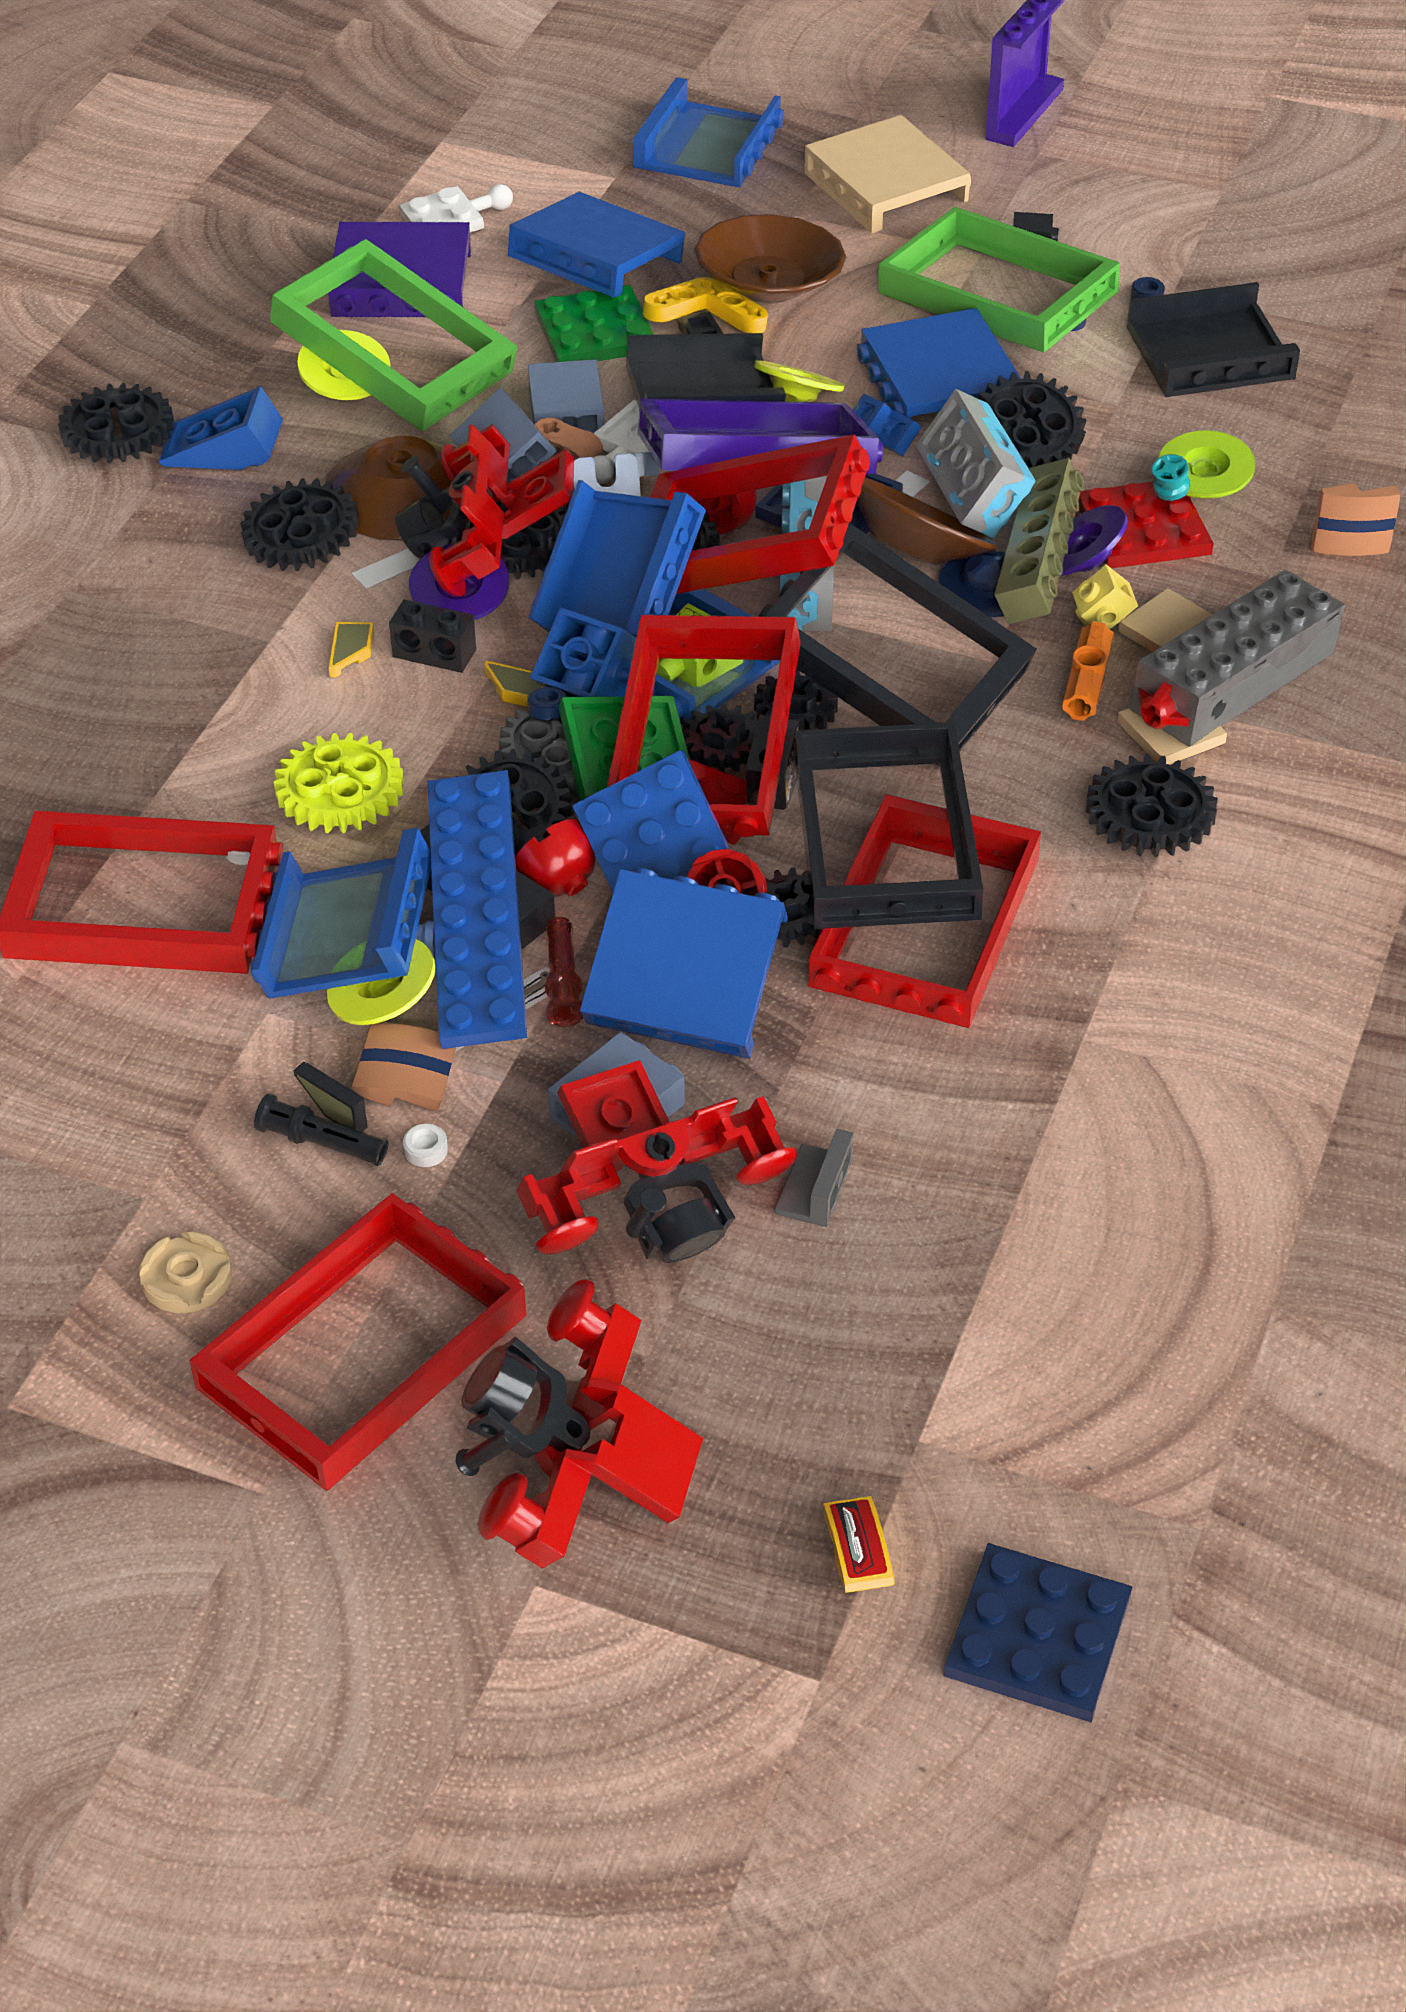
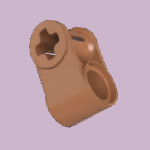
[535,418,603,460]

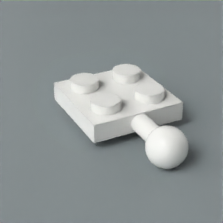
[399,184,513,233]
[593,400,649,484]

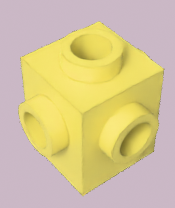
[1072,565,1138,630]

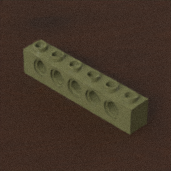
[994,458,1084,624]

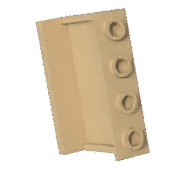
[805,115,971,234]

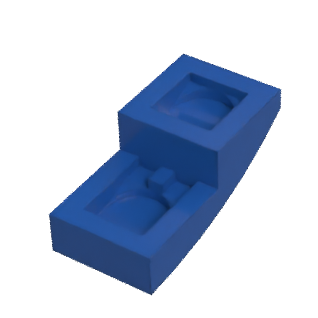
[853,393,922,457]

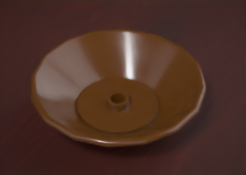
[694,214,846,303]
[325,436,452,541]
[856,477,998,565]

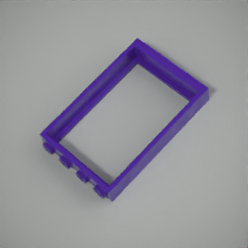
[638,399,883,474]

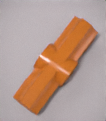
[1062,621,1114,721]

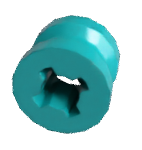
[1152,454,1190,501]

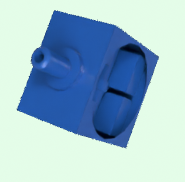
[530,607,636,697]

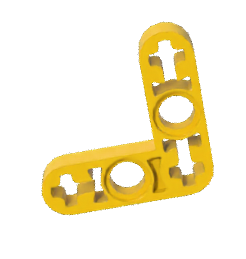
[642,277,768,333]

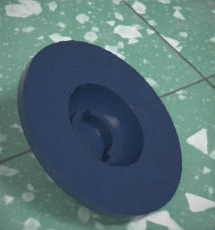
[939,551,1006,617]

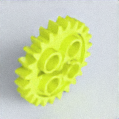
[274,733,404,833]

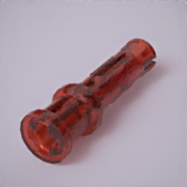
[545,917,583,1027]

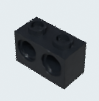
[389,599,476,673]

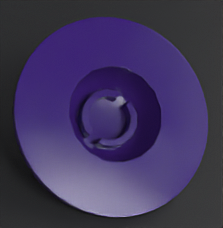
[1061,505,1128,576]
[409,543,509,620]

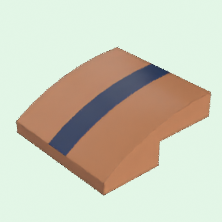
[1310,483,1401,556]
[350,1023,456,1112]

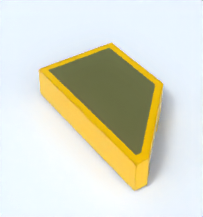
[329,622,375,678]
[484,660,543,707]

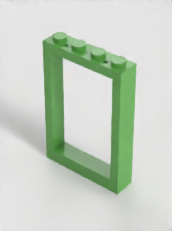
[877,207,1120,353]
[270,239,517,432]

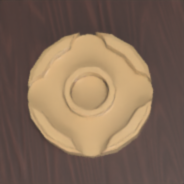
[139,1231,232,1314]

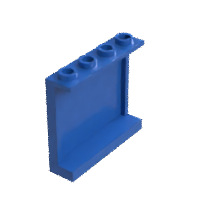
[508,192,685,298]
[857,308,1022,418]
[528,480,706,638]
[580,868,788,1059]

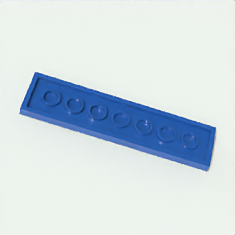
[427,770,527,1049]

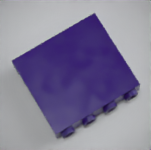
[985,0,1065,147]
[328,222,471,317]

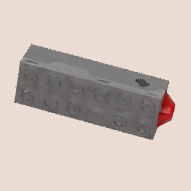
[1130,570,1345,747]

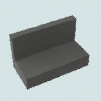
[775,1129,854,1227]

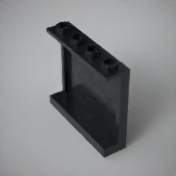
[1127,282,1300,398]
[626,333,786,407]

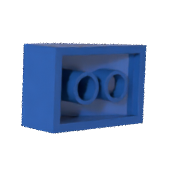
[159,386,283,470]

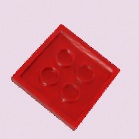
[1078,481,1214,569]

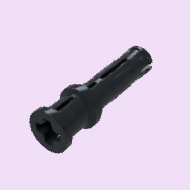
[254,1093,389,1166]

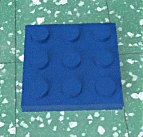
[572,750,731,892]

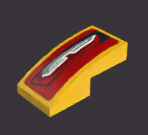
[823,1496,894,1593]

